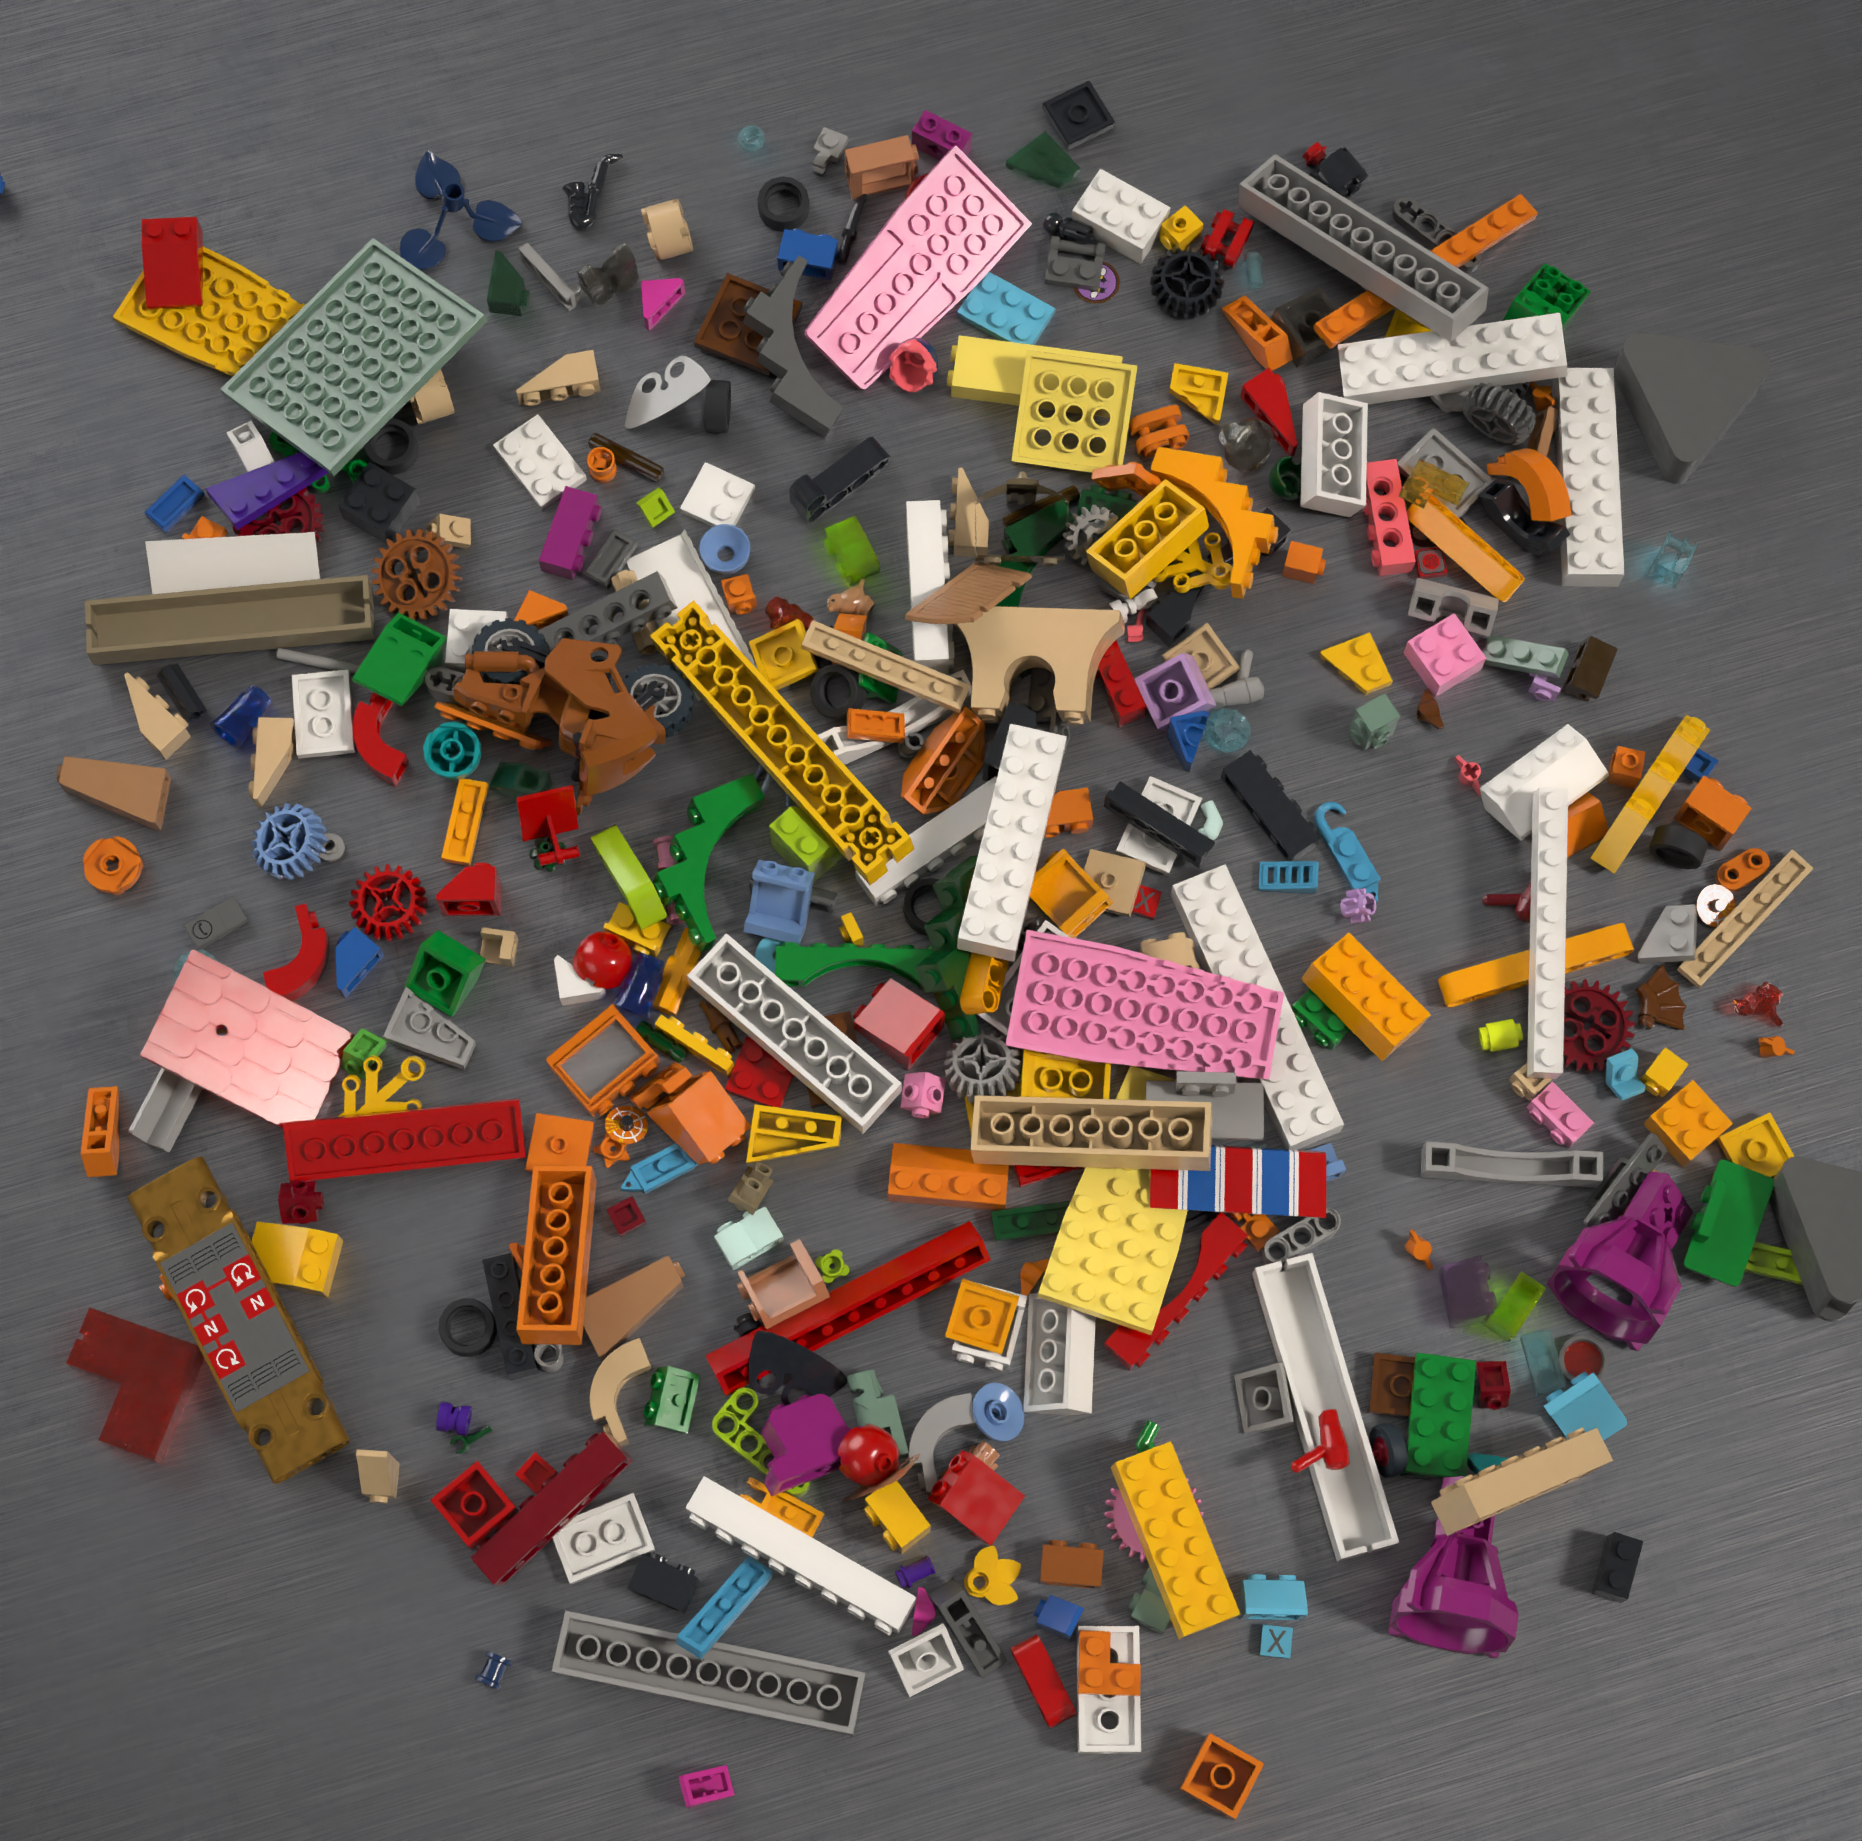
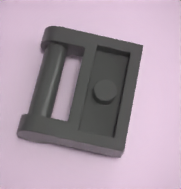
[1045,236,1106,292]

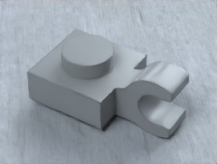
[813,127,848,176]

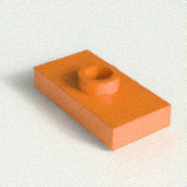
[847,708,905,743]

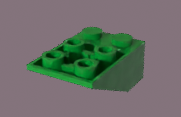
[1503,263,1591,332]
[352,612,447,706]

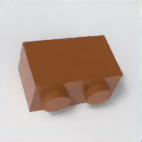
[1039,1540,1104,1589]

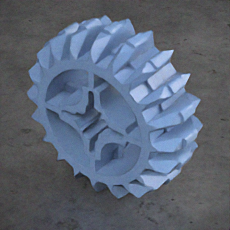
[250,803,328,880]

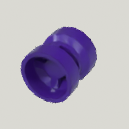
[436,1401,472,1436]

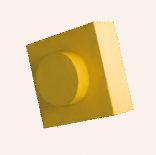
[838,912,864,948]

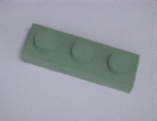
[1482,635,1569,678]

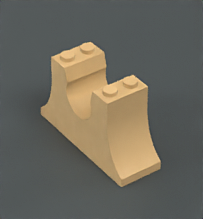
[953,606,1125,726]

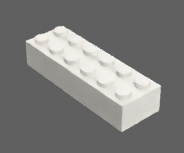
[906,500,954,676]

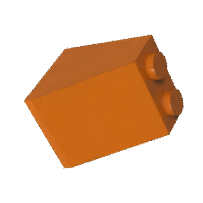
[646,1070,751,1165]

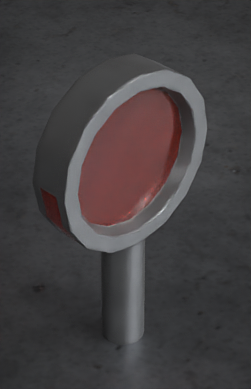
[1557,1335,1609,1384]

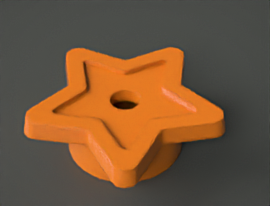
[593,1131,630,1168]

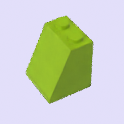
[769,807,843,883]

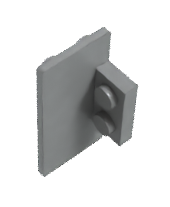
[1146,1071,1264,1141]

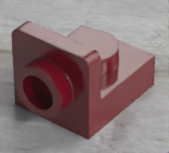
[1475,1361,1511,1410]

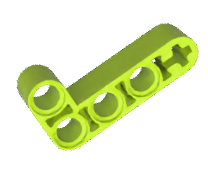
[590,824,667,930]
[712,1387,810,1498]

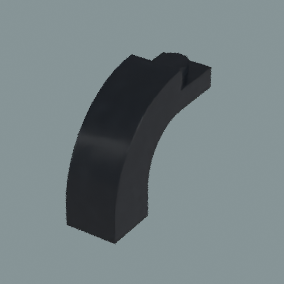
[1477,478,1571,556]

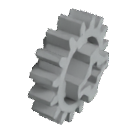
[1063,505,1118,565]

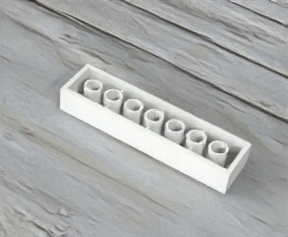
[1338,313,1567,404]
[1553,368,1624,587]
[957,724,1067,962]
[687,933,902,1134]
[685,1476,916,1636]

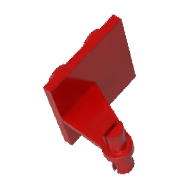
[516,785,580,866]

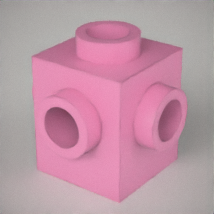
[900,1072,946,1118]

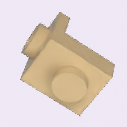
[426,514,471,549]
[1509,1063,1553,1101]

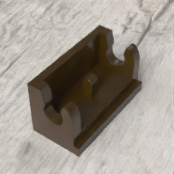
[1561,635,1618,702]

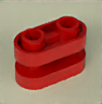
[1200,209,1255,269]

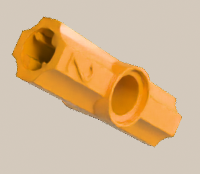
[652,927,702,1016]

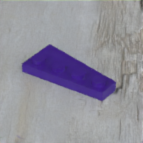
[205,452,329,530]

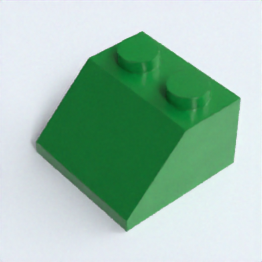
[404,930,486,1017]

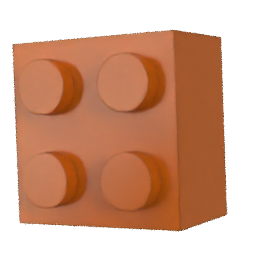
[1673,776,1752,852]
[1178,1733,1264,1821]

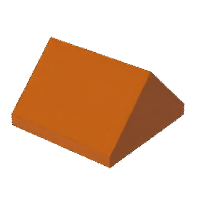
[1567,792,1609,858]

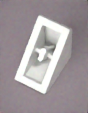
[554,955,606,1006]

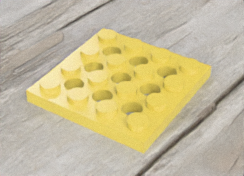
[1011,350,1138,473]

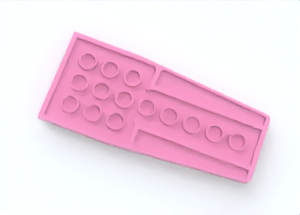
[804,146,1032,390]

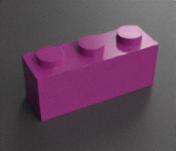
[539,486,602,580]

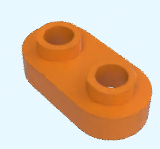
[1715,848,1770,892]

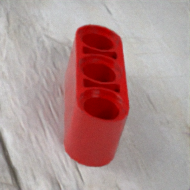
[1010,1634,1077,1728]

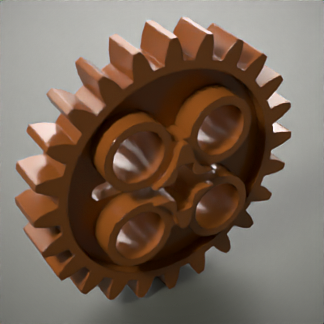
[371,529,463,621]

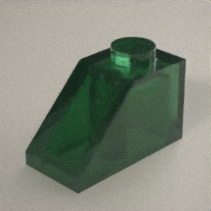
[487,251,530,316]

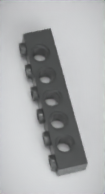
[538,571,678,655]

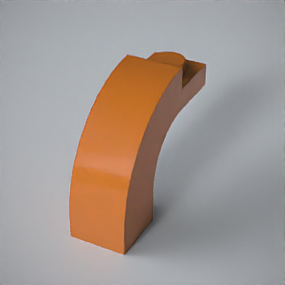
[1486,448,1571,521]

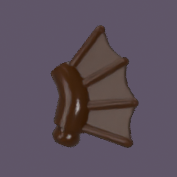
[1635,965,1687,1030]

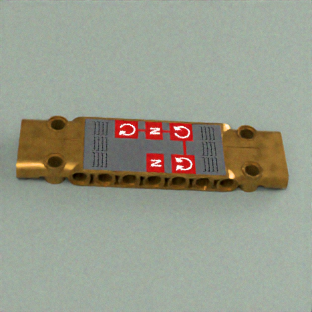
[127,1156,351,1484]

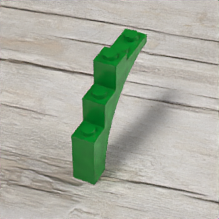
[652,773,765,953]

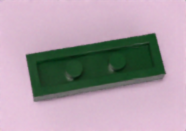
[991,1201,1070,1242]

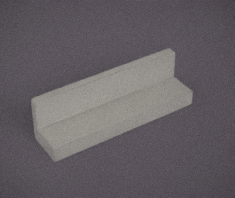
[128,1068,202,1153]

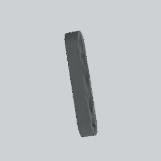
[1392,197,1482,273]

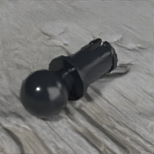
[1042,212,1093,244]

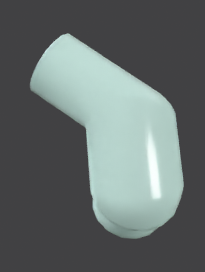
[1198,800,1223,840]

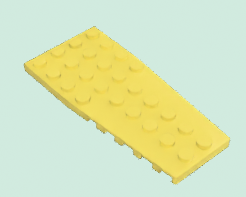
[1037,1066,1187,1335]

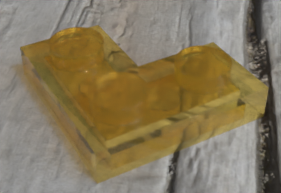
[1398,459,1469,509]

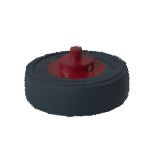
[1369,1423,1407,1478]

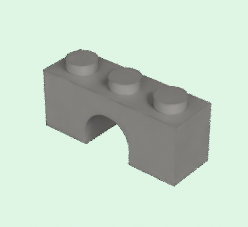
[1408,578,1499,637]

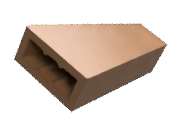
[57,756,171,831]
[583,1255,685,1361]

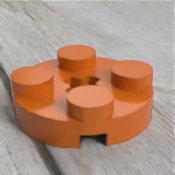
[83,836,143,895]

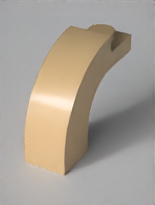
[590,1338,652,1446]

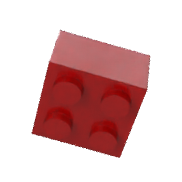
[430,1460,519,1550]

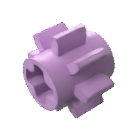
[1340,888,1376,924]

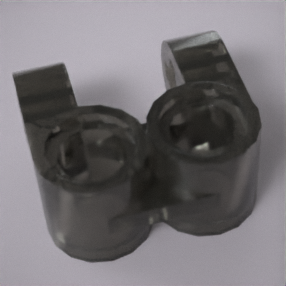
[577,243,639,306]

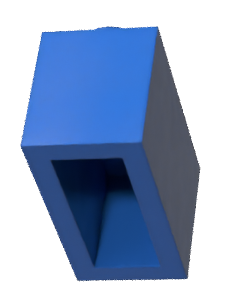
[777,229,838,281]

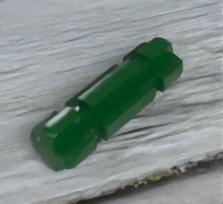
[636,1021,688,1063]

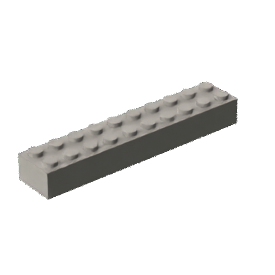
[1238,154,1489,342]
[551,1610,866,1736]

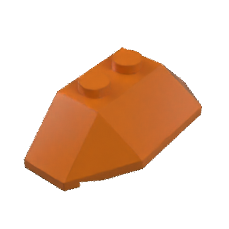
[901,706,985,815]

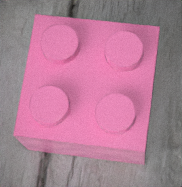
[1403,613,1486,697]

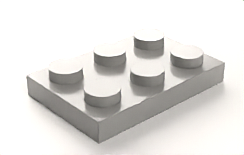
[1397,427,1494,519]

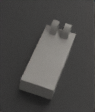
[519,243,583,311]

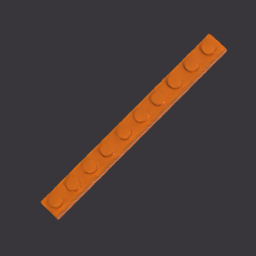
[1313,194,1538,349]

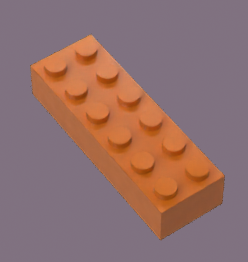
[517,1165,597,1345]

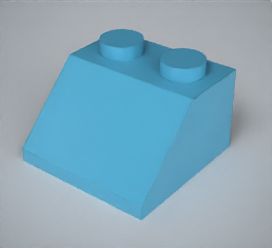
[1240,1574,1308,1621]

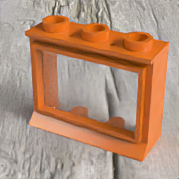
[545,1004,660,1118]

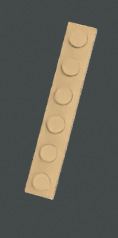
[801,620,971,713]
[1677,849,1814,989]

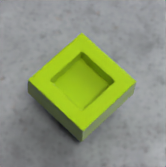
[636,487,675,528]

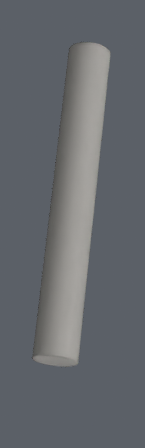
[277,648,361,675]

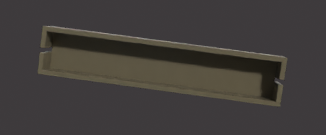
[84,575,376,665]

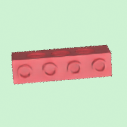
[1362,459,1416,576]

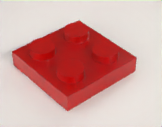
[725,1036,794,1108]

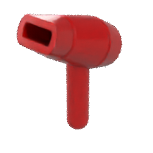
[1290,1409,1350,1473]

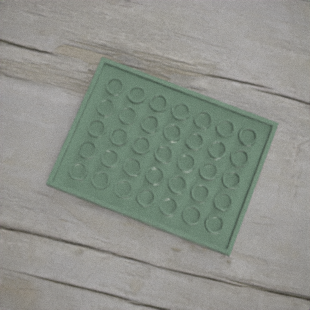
[220,238,488,476]

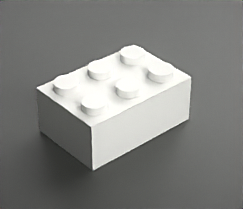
[1072,169,1171,264]

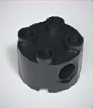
[1309,147,1368,197]

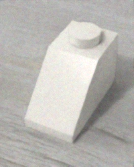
[227,421,274,472]

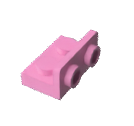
[1526,1081,1594,1148]

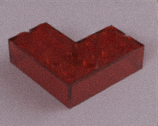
[66,1307,205,1465]

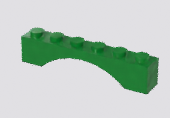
[775,942,934,990]

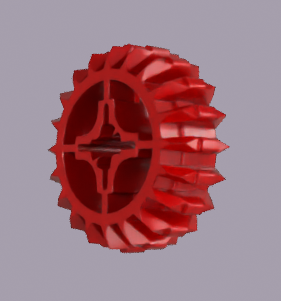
[349,864,428,942]

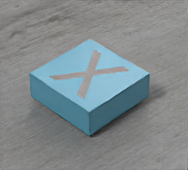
[1259,1624,1293,1659]

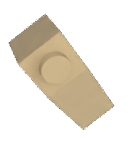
[356,1449,400,1504]

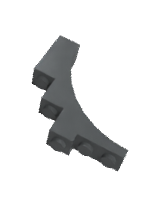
[742,255,844,438]

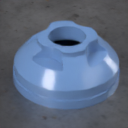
[699,524,751,574]

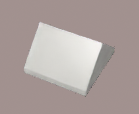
[888,1623,964,1697]

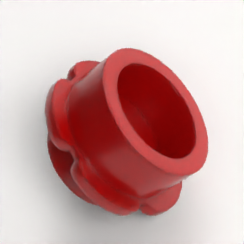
[1302,142,1327,167]

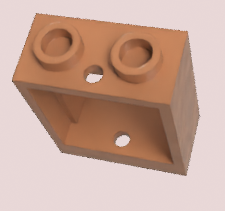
[845,135,919,199]

